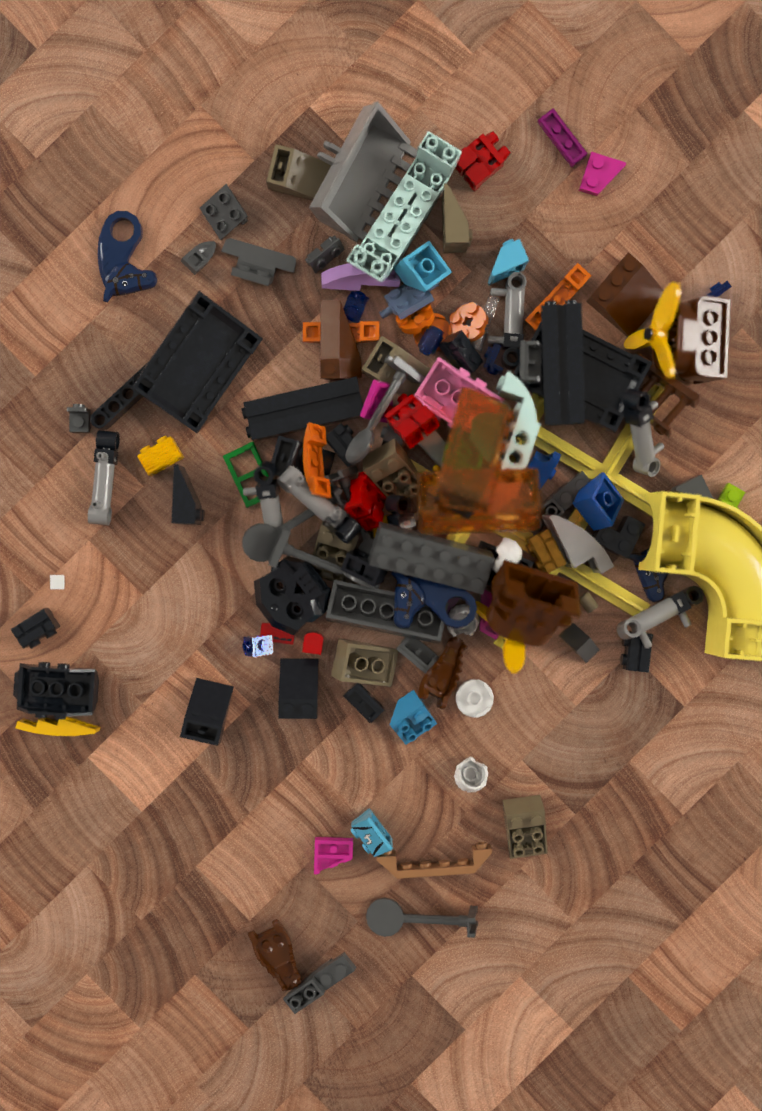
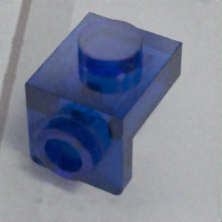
[706,280,732,297]
[344,291,369,323]
[483,343,504,375]
[242,634,274,657]

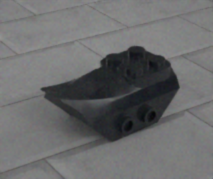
[13,662,99,719]

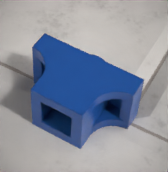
[525,450,561,492]

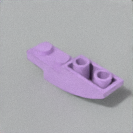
[321,263,400,291]

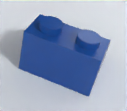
[573,472,624,531]

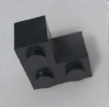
[592,516,646,559]

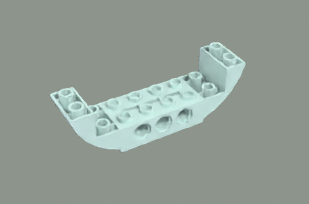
[346,131,462,282]
[454,371,541,524]

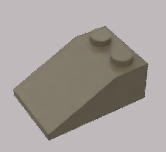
[442,184,472,253]
[331,638,399,687]

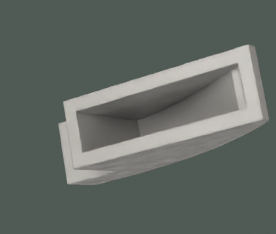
[542,514,614,574]

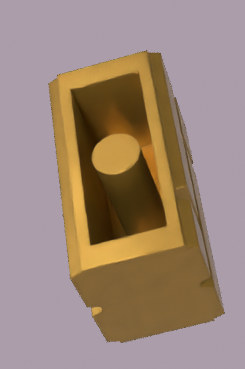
[525,529,567,573]

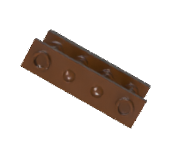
[636,352,700,437]

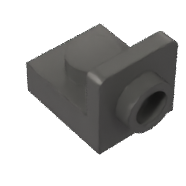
[67,404,91,433]

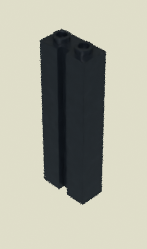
[541,300,585,426]
[241,377,363,442]

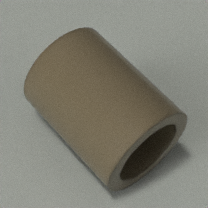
[579,592,599,613]

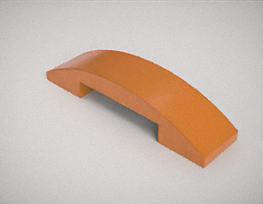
[524,263,591,331]
[303,321,380,343]
[303,422,331,499]

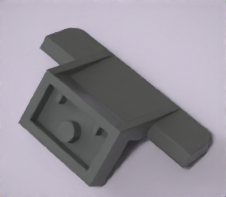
[221,238,296,286]

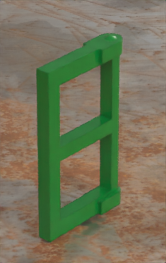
[223,441,269,508]

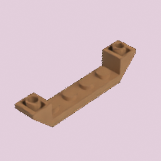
[377,842,492,879]

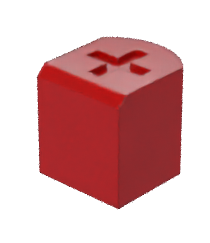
[302,631,324,655]

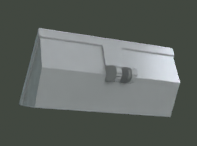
[309,101,418,242]

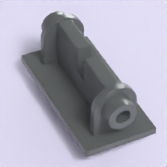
[305,235,345,274]

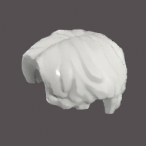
[492,537,522,573]
[447,604,480,637]
[454,756,489,793]

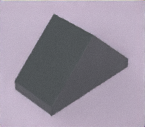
[671,475,713,499]
[559,623,600,663]

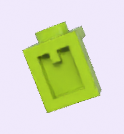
[717,483,746,509]

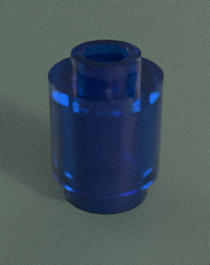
[418,325,444,356]

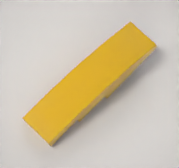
[15,717,101,736]

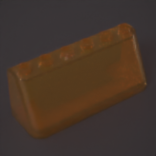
[437,387,514,513]
[417,468,542,534]

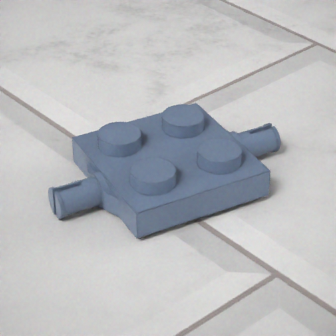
[379,283,439,320]

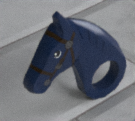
[97,211,157,303]
[629,547,689,602]
[391,571,477,629]

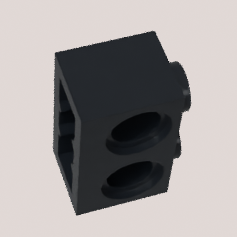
[341,548,388,587]

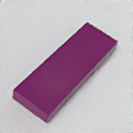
[537,108,588,168]

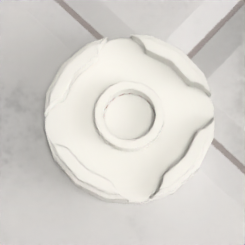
[456,679,494,718]

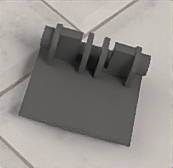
[200,184,248,240]

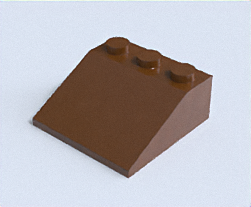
[586,252,664,337]

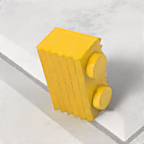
[137,436,184,477]

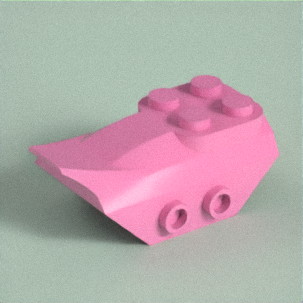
[414,357,505,434]

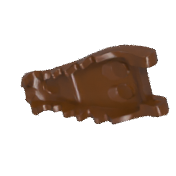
[418,637,468,710]
[248,919,301,991]

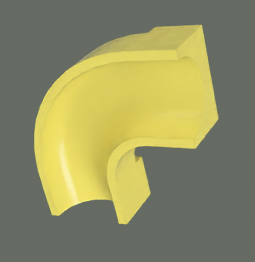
[638,491,762,661]

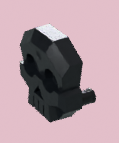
[254,556,331,635]

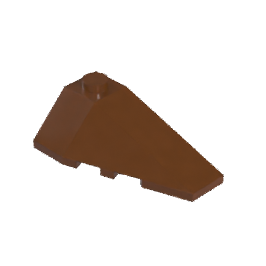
[320,300,362,379]

